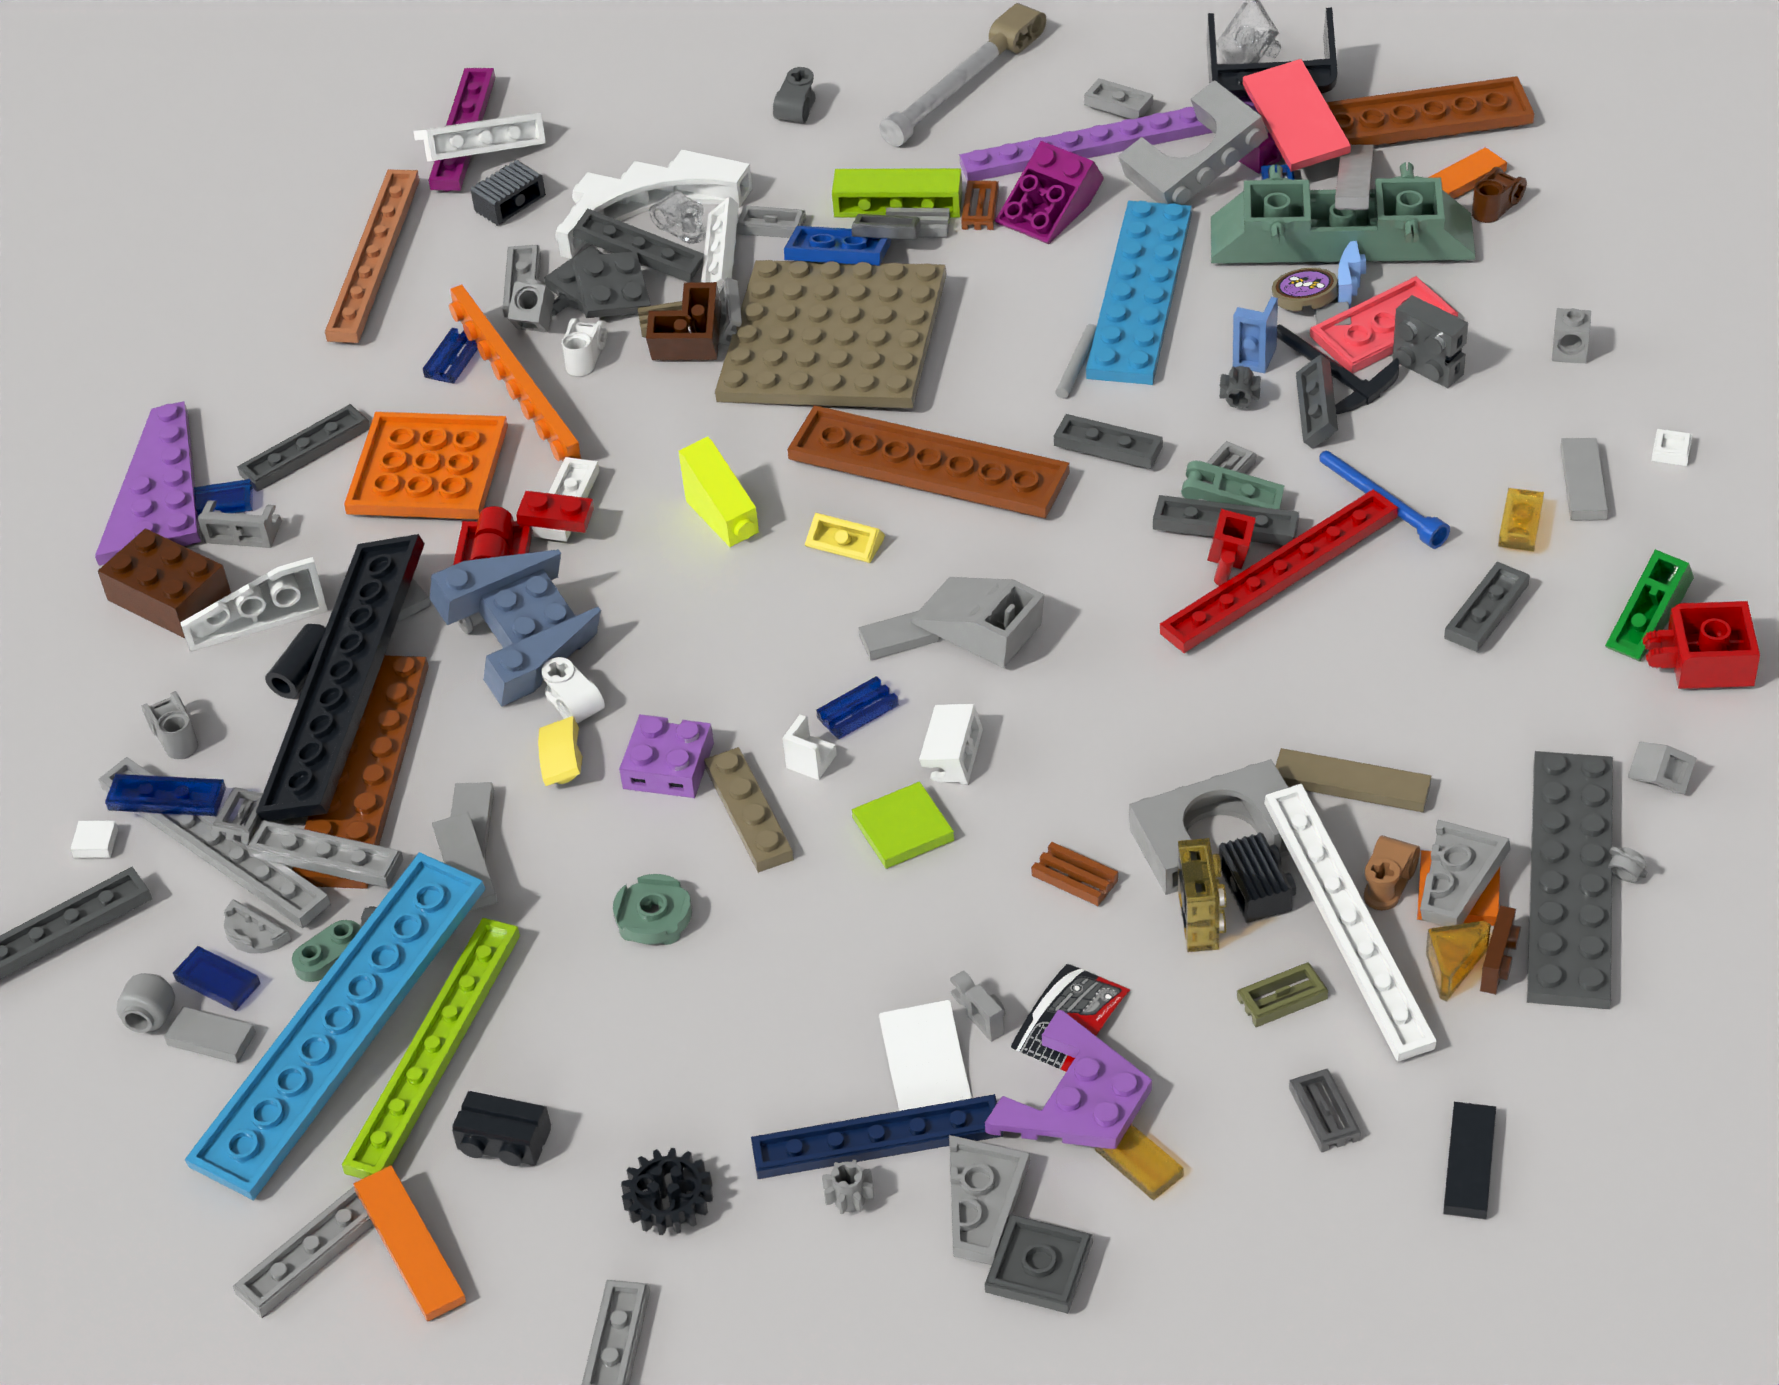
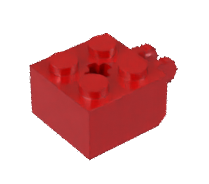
[1642,601,1760,689]

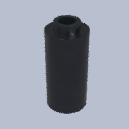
[265,624,326,699]

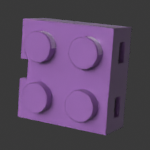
[619,714,714,798]

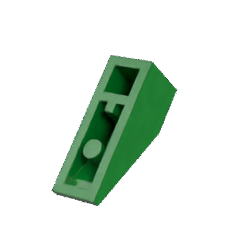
[1605,549,1694,662]

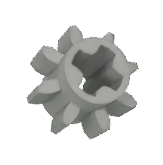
[822,1160,874,1214]

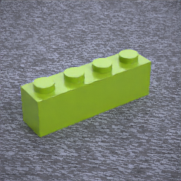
[832,168,963,218]

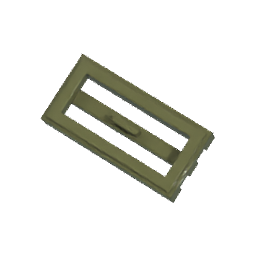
[1237,962,1328,1027]

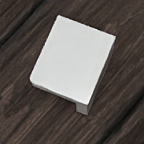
[782,714,837,780]

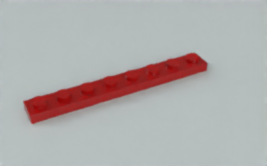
[1160,489,1398,653]

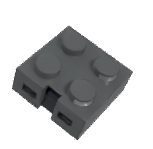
[1393,295,1468,388]

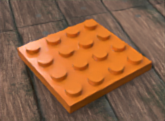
[344,412,508,519]

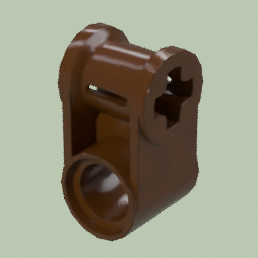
[1472,167,1527,223]

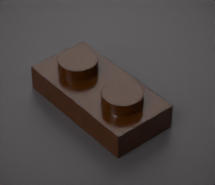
[1480,905,1521,995]

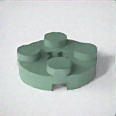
[613,874,692,945]

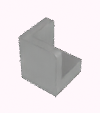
[1628,742,1697,794]

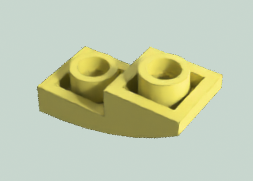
[538,716,583,786]

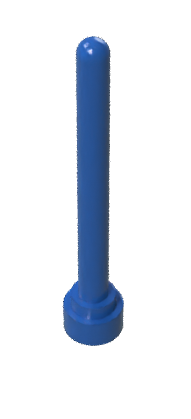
[1319,451,1450,549]

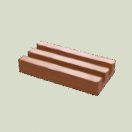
[961,180,999,230]
[1031,842,1118,906]

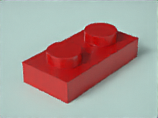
[516,490,594,533]

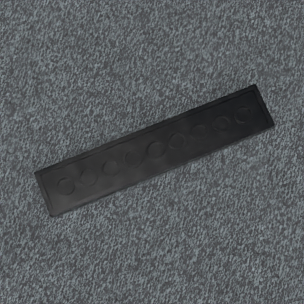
[256,534,425,821]

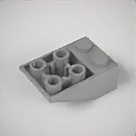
[911,577,1045,668]

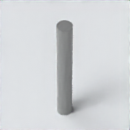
[1056,324,1097,399]

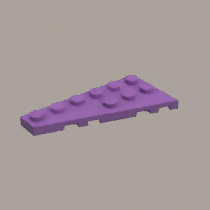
[95,401,201,566]

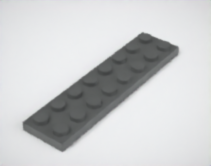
[1527,751,1613,1009]

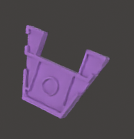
[985,1009,1152,1149]

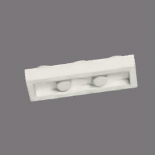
[532,457,599,542]

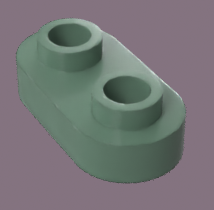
[292,920,361,982]

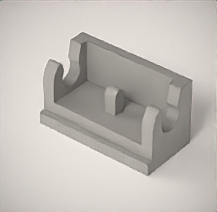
[198,500,282,548]

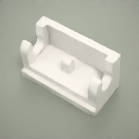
[919,704,983,785]

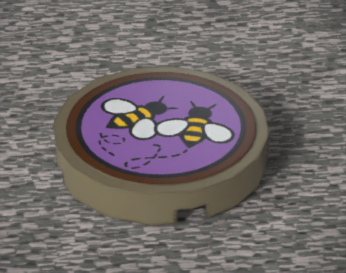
[1272,268,1338,311]

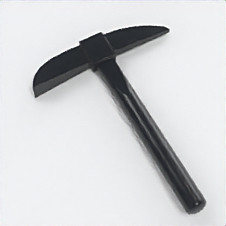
[1277,324,1399,414]

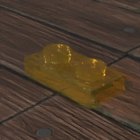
[1498,488,1544,551]

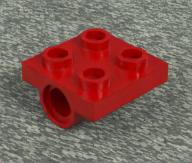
[453,506,533,565]

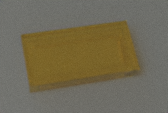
[1095,1124,1184,1201]

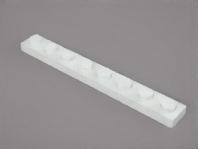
[1264,784,1437,1062]

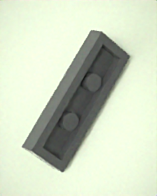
[1296,354,1338,449]
[1053,414,1163,469]
[1444,562,1530,652]

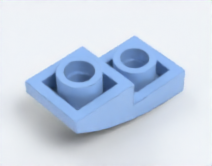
[1337,241,1366,309]

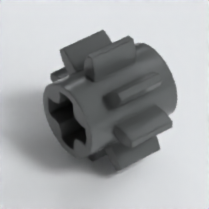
[1219,366,1261,408]

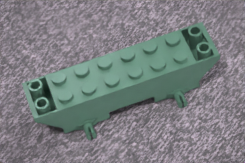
[1211,162,1475,264]

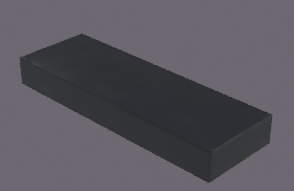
[1443,1101,1496,1219]

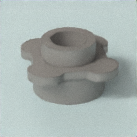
[1608,847,1648,883]

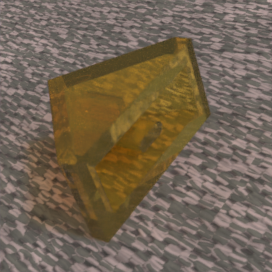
[1426,921,1491,1002]

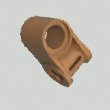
[1364,835,1420,911]

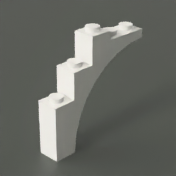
[555,150,753,259]

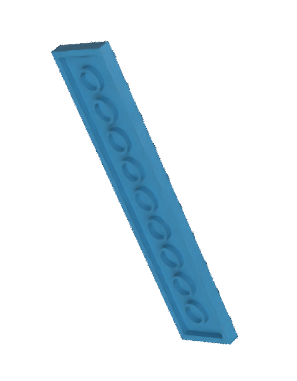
[184,852,485,1201]

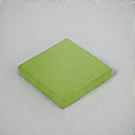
[851,781,954,869]

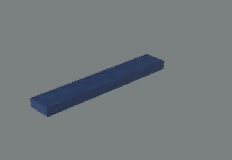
[751,1094,1003,1179]

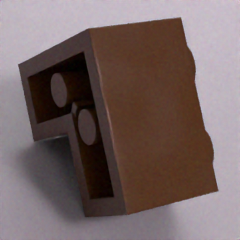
[646,282,722,360]

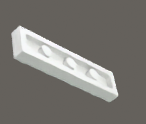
[701,196,739,290]

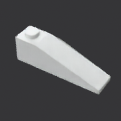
[180,557,328,652]

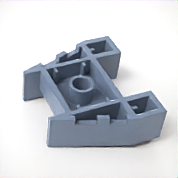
[430,549,601,707]

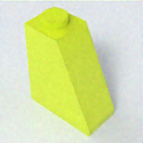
[678,436,759,547]

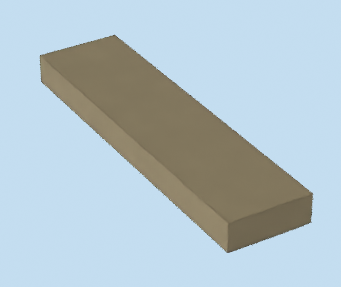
[1276,748,1432,812]

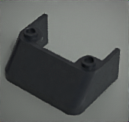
[1207,7,1338,97]

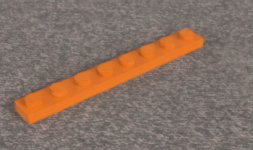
[449,284,581,461]

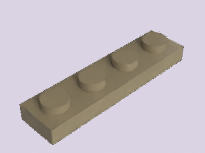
[704,747,794,873]

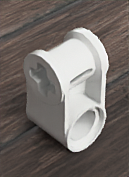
[561,318,607,376]
[542,657,605,724]

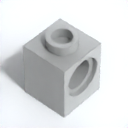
[507,279,555,332]
[1552,308,1591,364]

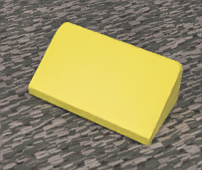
[805,512,885,563]

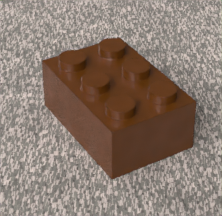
[98,528,231,638]

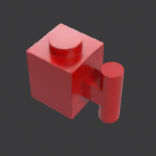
[1207,509,1256,586]

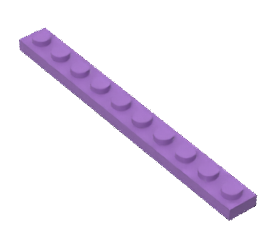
[959,97,1259,181]

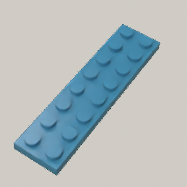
[1086,201,1192,385]

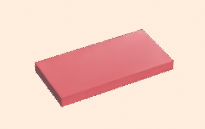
[1243,59,1351,172]
[1310,276,1458,374]

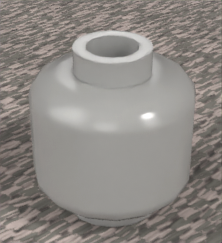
[116,973,175,1033]

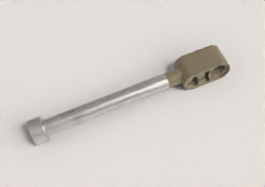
[879,3,1046,147]

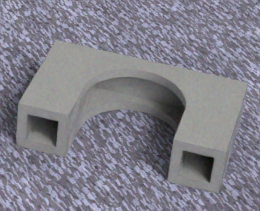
[1118,80,1268,205]
[1129,759,1291,895]

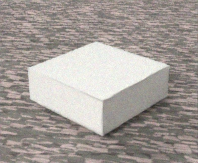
[1651,429,1693,466]
[70,821,118,858]

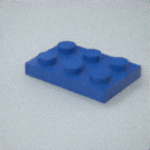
[784,226,891,266]

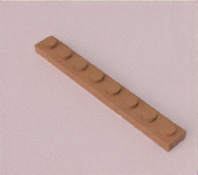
[325,169,420,343]

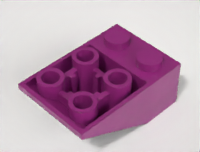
[995,141,1104,244]

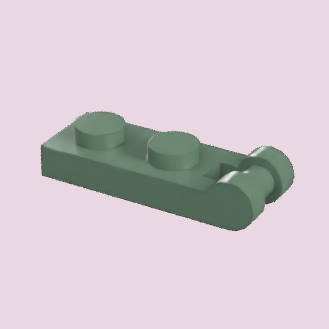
[1181,460,1285,509]

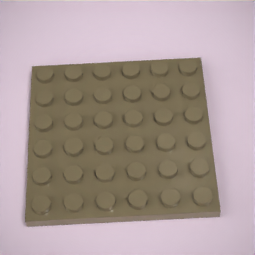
[715,260,947,408]

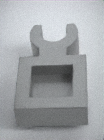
[950,970,1005,1042]

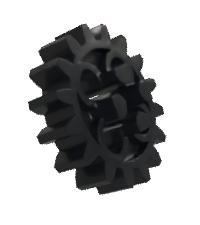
[621,1148,713,1235]

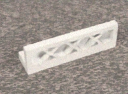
[414,113,546,161]

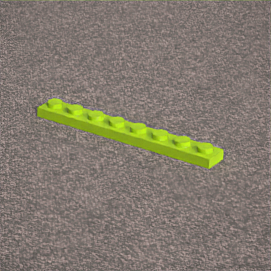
[341,917,520,1179]

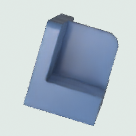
[1232,297,1278,374]

